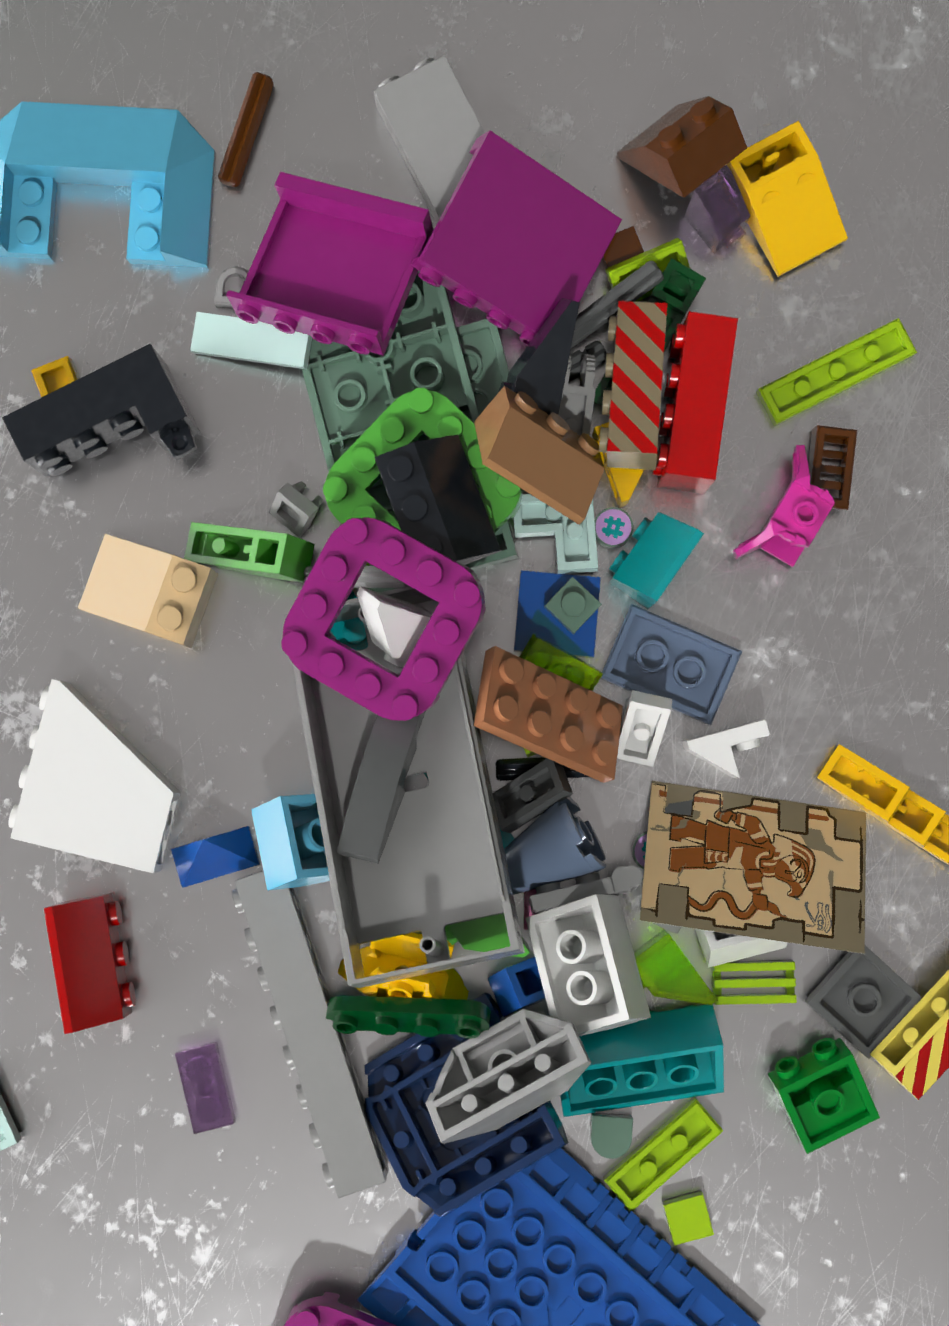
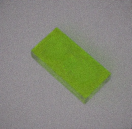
[519,633,603,691]

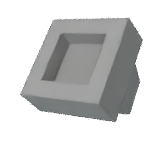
[269,482,323,537]

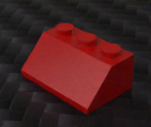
[44,893,136,1034]

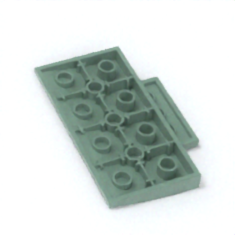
[302,271,519,593]

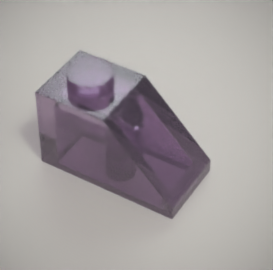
[684,165,751,253]

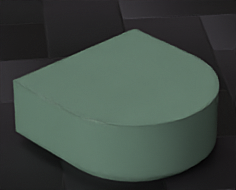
[590,1113,633,1159]

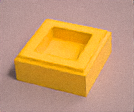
[31,356,79,397]

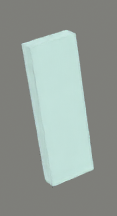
[190,312,312,369]

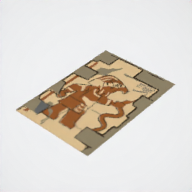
[640,781,866,954]

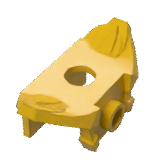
[338,933,469,1000]

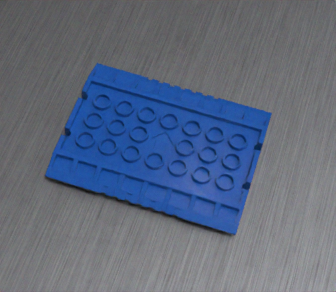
[357,1148,760,1326]

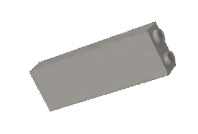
[373,55,485,311]

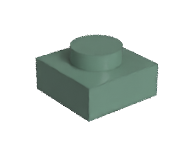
[544,577,602,635]

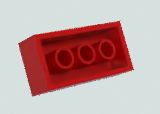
[652,311,738,494]

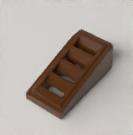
[809,425,857,511]

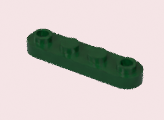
[326,995,491,1039]

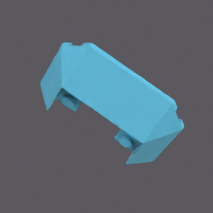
[0,101,216,268]

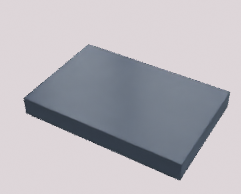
[599,604,742,725]

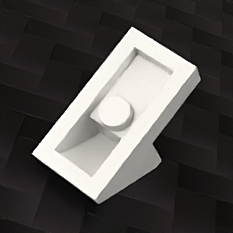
[617,690,672,767]
[682,719,770,778]

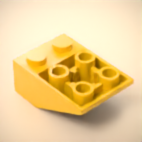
[721,120,848,277]

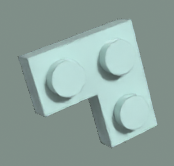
[513,494,598,574]

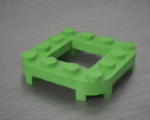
[323,388,523,533]

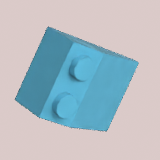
[251,794,330,891]

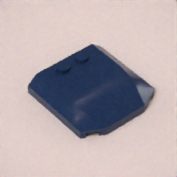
[364,993,569,1217]

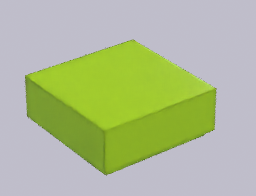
[662,1191,714,1246]

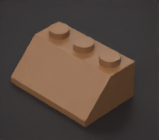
[474,386,605,525]

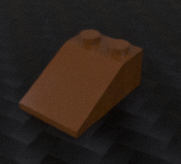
[617,96,747,198]

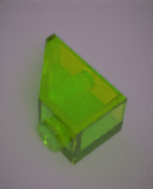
[634,929,718,1005]

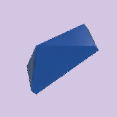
[171,826,260,888]

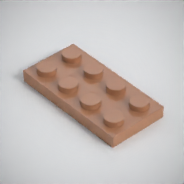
[473,646,623,783]

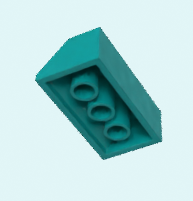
[560,1004,724,1117]

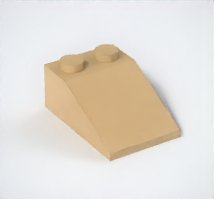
[78,534,218,649]

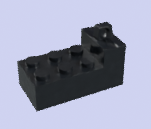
[2,344,201,476]

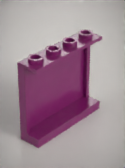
[410,130,622,346]
[226,172,434,356]

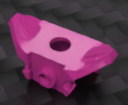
[732,445,835,567]

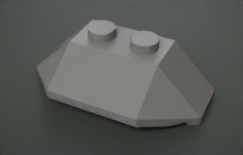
[425,1009,591,1144]

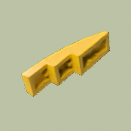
[817,744,949,865]

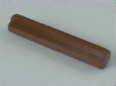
[218,72,274,188]

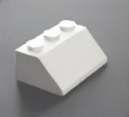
[526,894,651,1036]

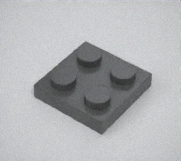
[805,945,923,1059]

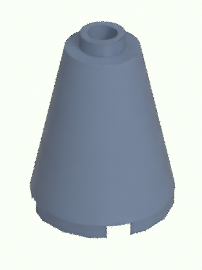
[504,796,606,895]

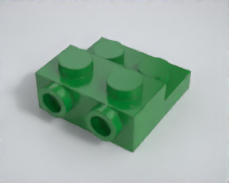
[767,1038,880,1154]

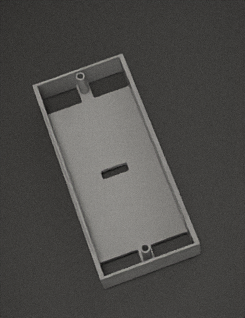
[284,586,525,988]

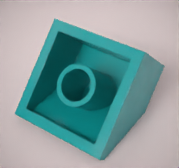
[609,512,704,609]

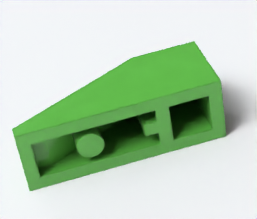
[184,522,315,583]

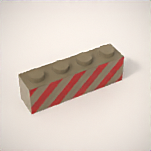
[599,301,667,470]

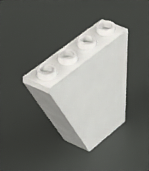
[8,679,181,873]

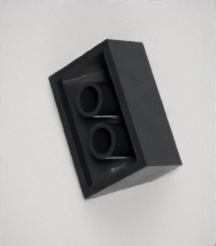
[374,434,501,565]

